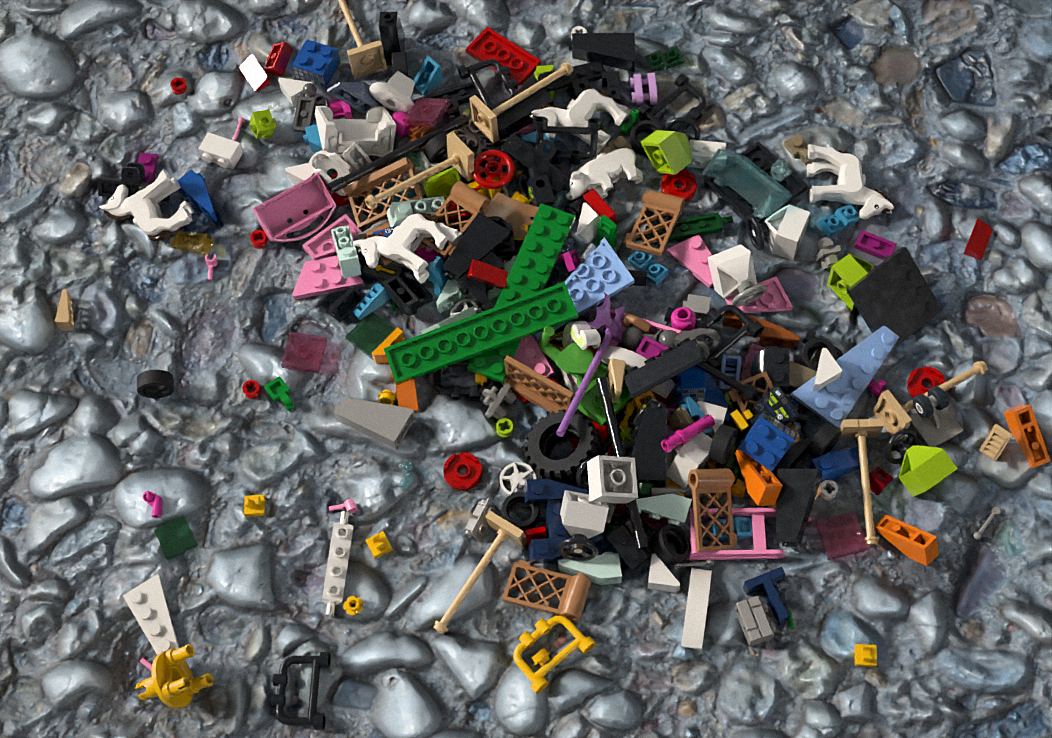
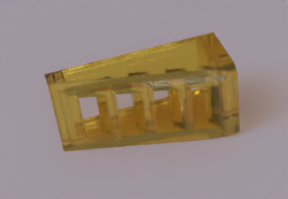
[171,231,214,256]

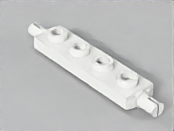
[322,511,353,617]

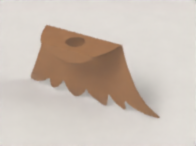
[483,192,539,261]

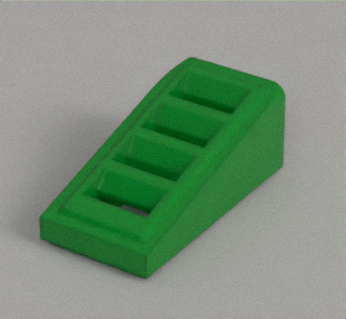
[595,215,617,249]

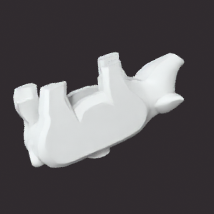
[566,148,643,200]

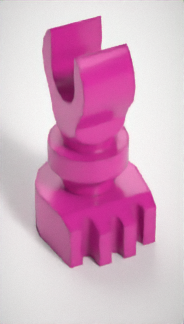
[866,378,886,397]

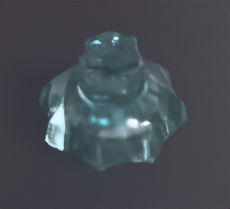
[770,159,791,182]

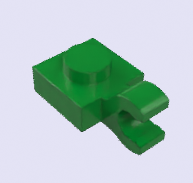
[264,376,294,411]

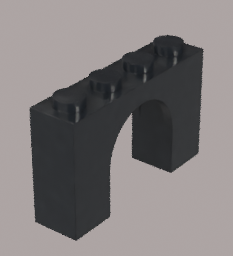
[457,251,504,312]

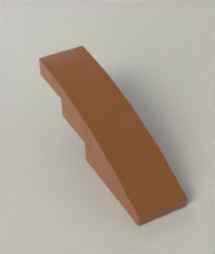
[722,312,799,349]

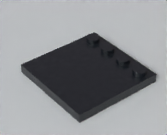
[704,141,808,223]
[846,247,942,353]

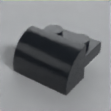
[381,275,433,316]

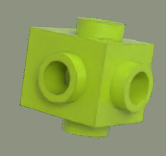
[250,109,277,139]

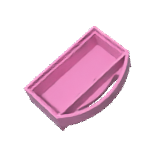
[252,173,336,243]

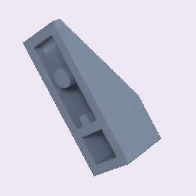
[327,82,378,115]

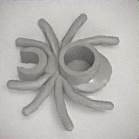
[457,114,488,150]

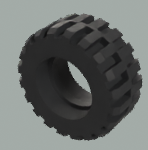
[524,409,604,486]

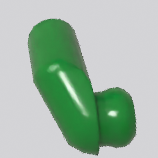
[620,109,639,135]

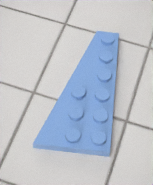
[534,238,635,340]
[789,326,899,429]

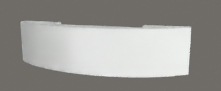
[601,346,675,398]
[681,568,712,650]

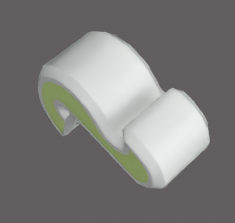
[562,321,601,350]

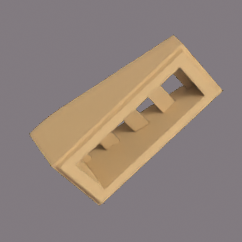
[55,289,74,331]
[607,358,626,403]
[980,424,1013,461]

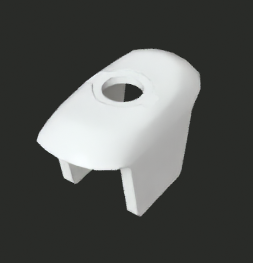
[369,71,415,116]
[309,151,356,196]

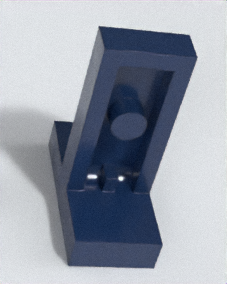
[743,567,789,626]

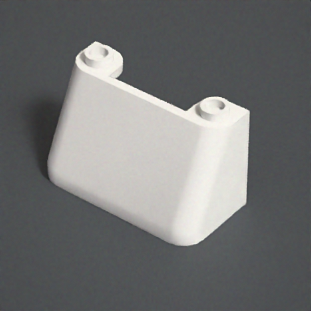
[315,106,396,157]

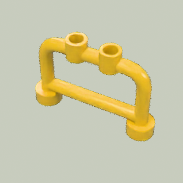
[513,615,596,694]

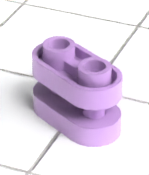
[630,72,657,106]

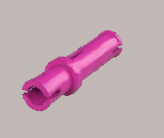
[661,414,715,452]

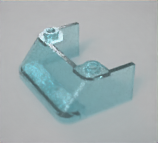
[702,149,792,219]

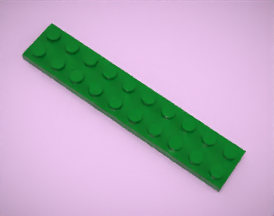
[467,203,576,383]
[383,282,579,385]

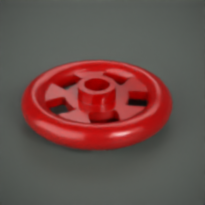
[472,150,515,189]

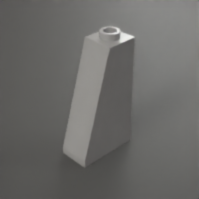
[334,397,416,450]

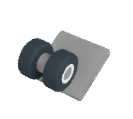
[909,386,963,447]

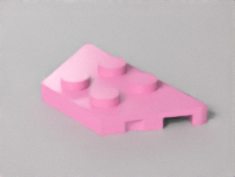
[293,256,364,300]

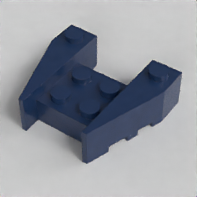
[524,479,603,564]

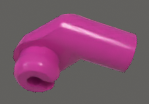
[142,491,163,518]

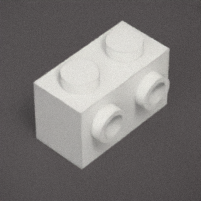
[198,132,243,169]
[687,140,726,170]

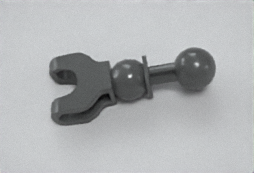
[622,326,720,362]

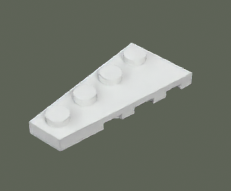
[123,574,179,655]

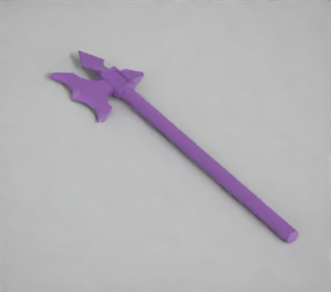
[556,292,625,437]

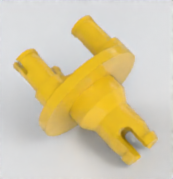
[135,644,214,709]

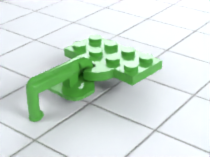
[539,326,633,427]

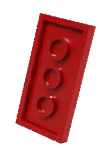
[466,27,541,86]

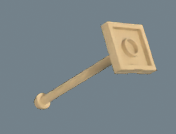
[338,0,387,79]
[469,62,573,143]
[365,132,474,209]
[872,361,988,441]
[839,418,884,546]
[433,511,527,634]

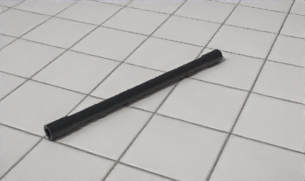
[327,114,469,194]
[596,377,649,551]

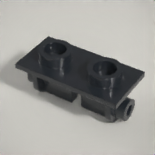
[326,285,364,323]

